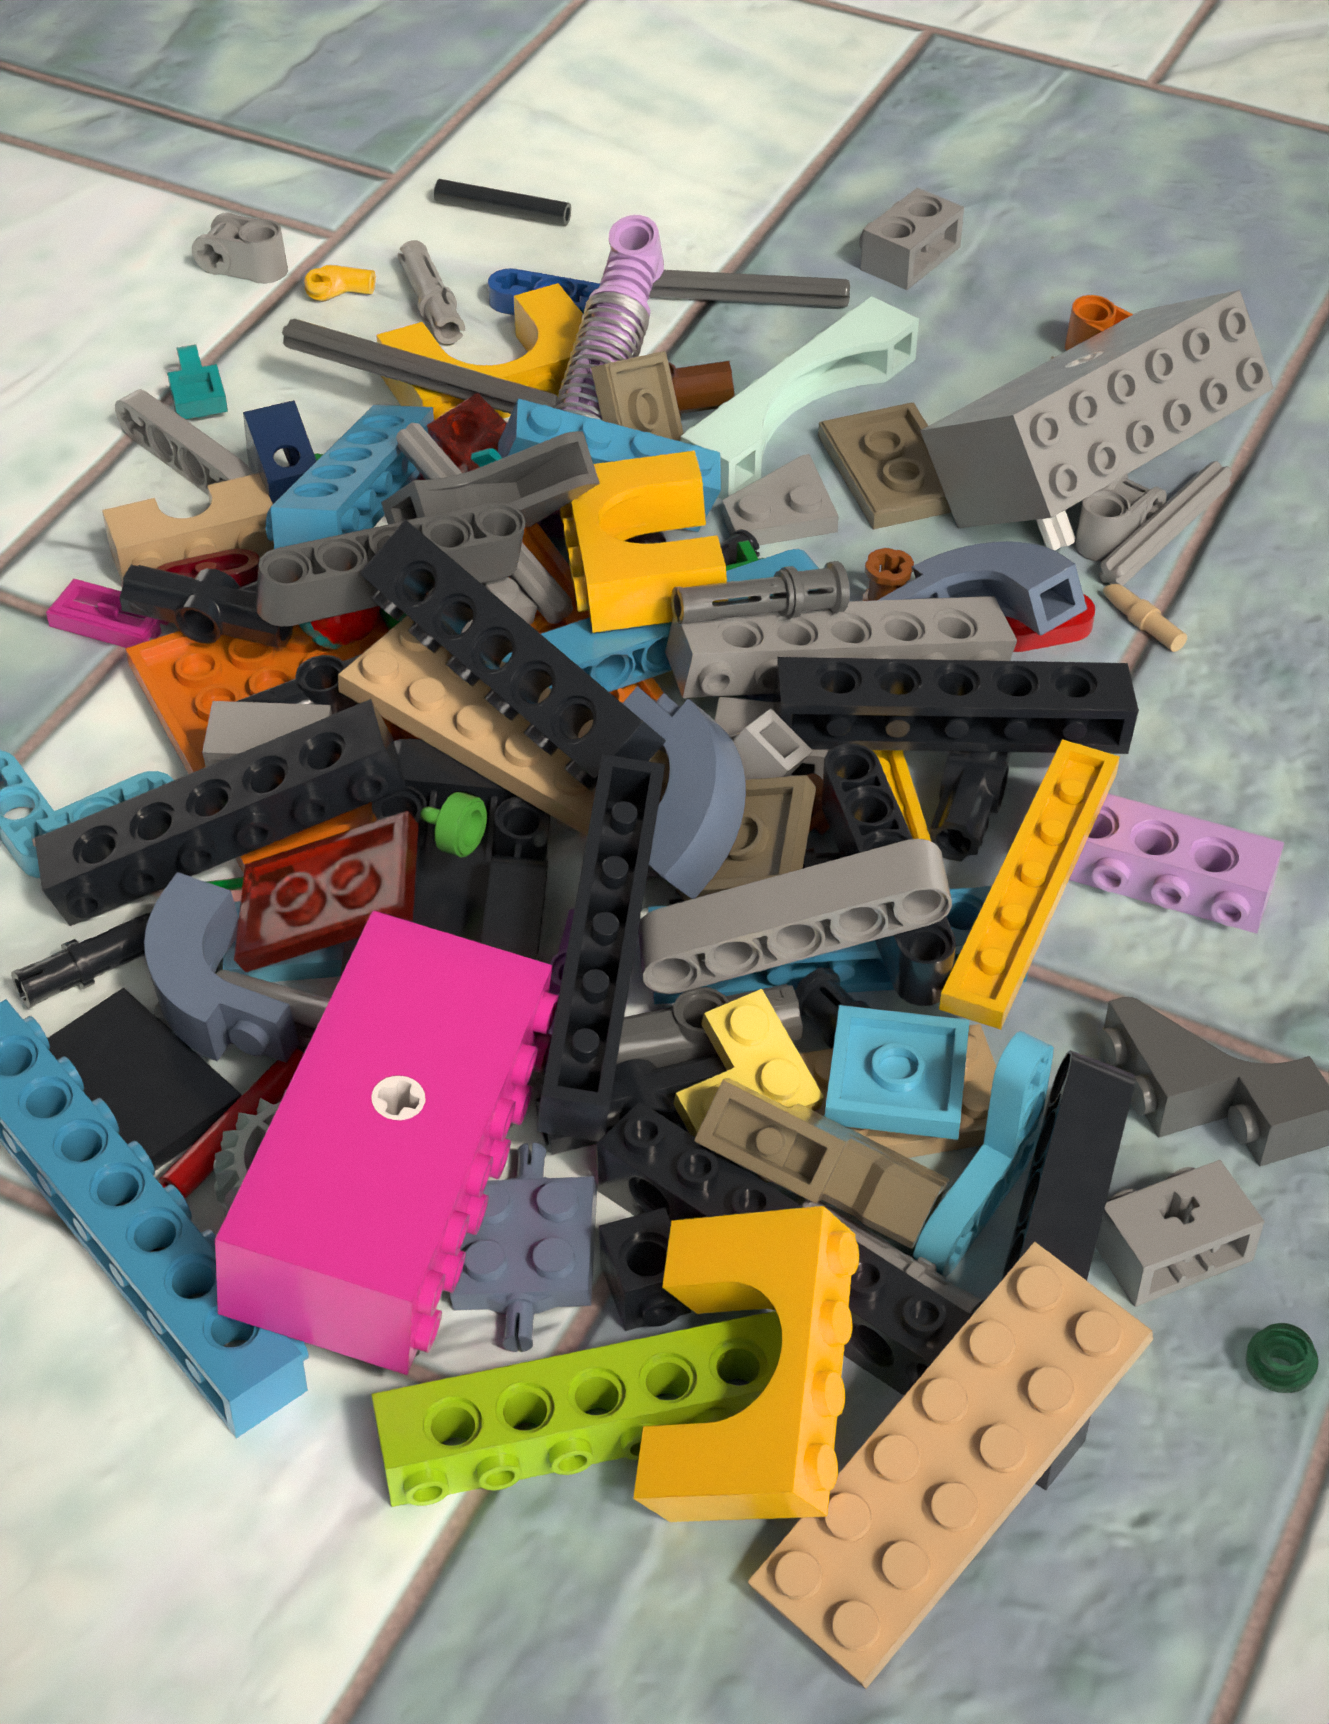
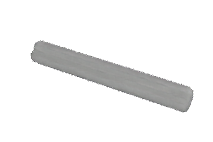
[1099,461,1232,586]

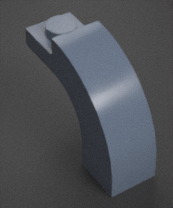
[879,541,1087,636]
[623,686,746,899]
[144,872,299,1063]

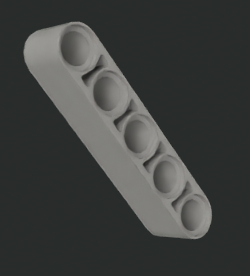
[638,839,952,994]

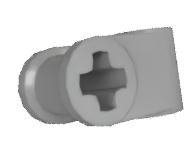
[192,213,288,284]
[1075,474,1167,561]

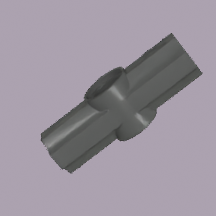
[617,984,803,1068]

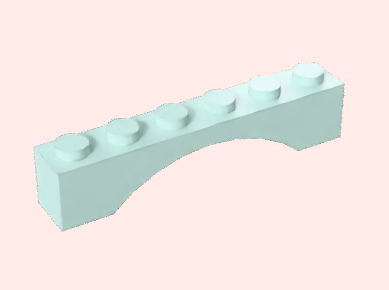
[680,296,919,500]

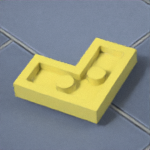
[673,989,824,1137]

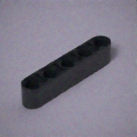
[821,743,956,1006]
[1001,1050,1135,1281]

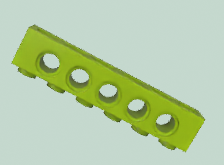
[371,1311,782,1507]

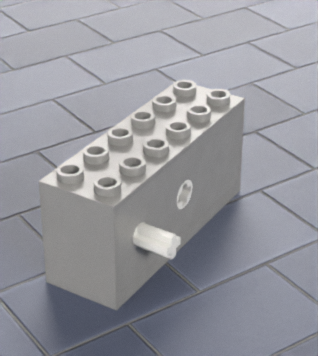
[920,290,1274,550]

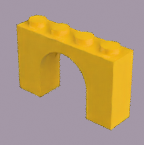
[376,283,588,431]
[560,451,728,633]
[633,1206,859,1522]

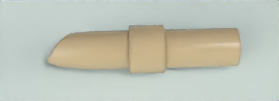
[1103,584,1187,652]

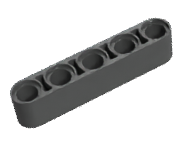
[256,502,526,627]

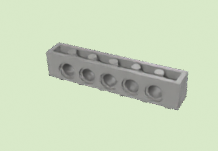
[665,596,1017,698]

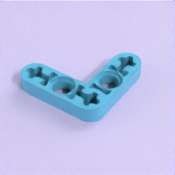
[0,750,174,878]
[913,1031,1054,1277]

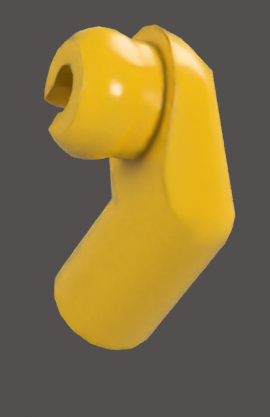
[304,265,376,301]

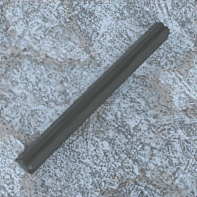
[282,319,558,414]

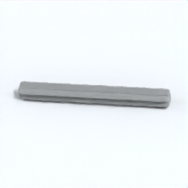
[396,423,573,624]

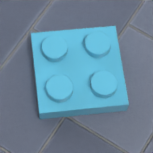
[825,1005,970,1140]

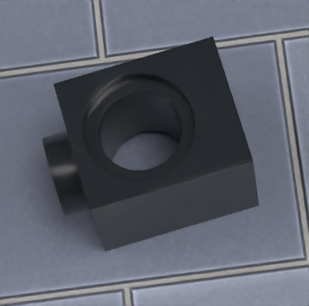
[599,1207,691,1331]

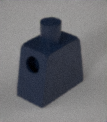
[243,400,317,504]

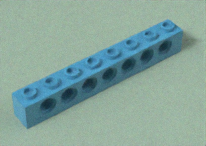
[0,999,309,1439]

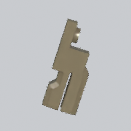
[694,1078,950,1249]

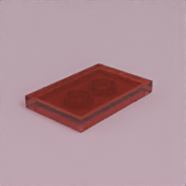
[234,811,418,973]

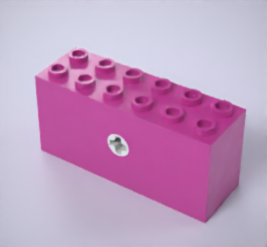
[215,911,559,1375]

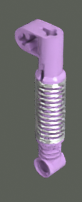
[537,215,664,539]

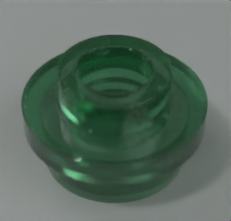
[1245,1323,1319,1393]

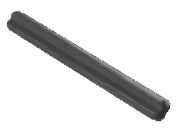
[649,270,850,308]

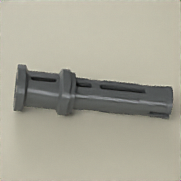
[671,561,850,624]

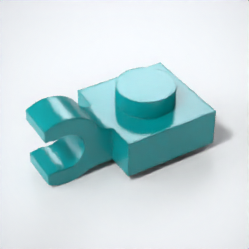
[167,344,228,419]

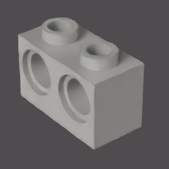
[859,188,964,290]

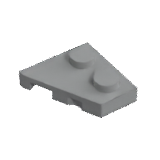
[722,454,839,545]

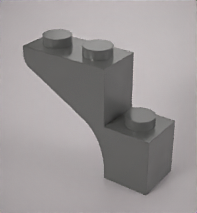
[381,431,600,527]
[1099,997,1329,1166]

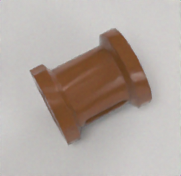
[863,548,914,601]

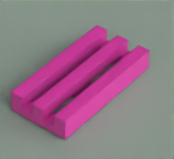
[46,579,170,648]

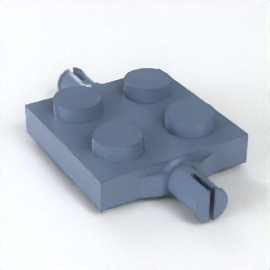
[450,1143,597,1352]

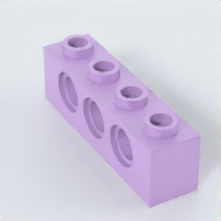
[1069,794,1284,934]

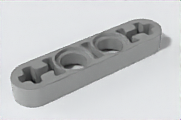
[115,389,253,495]

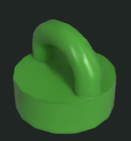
[420,792,487,857]

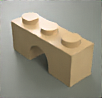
[102,473,274,584]

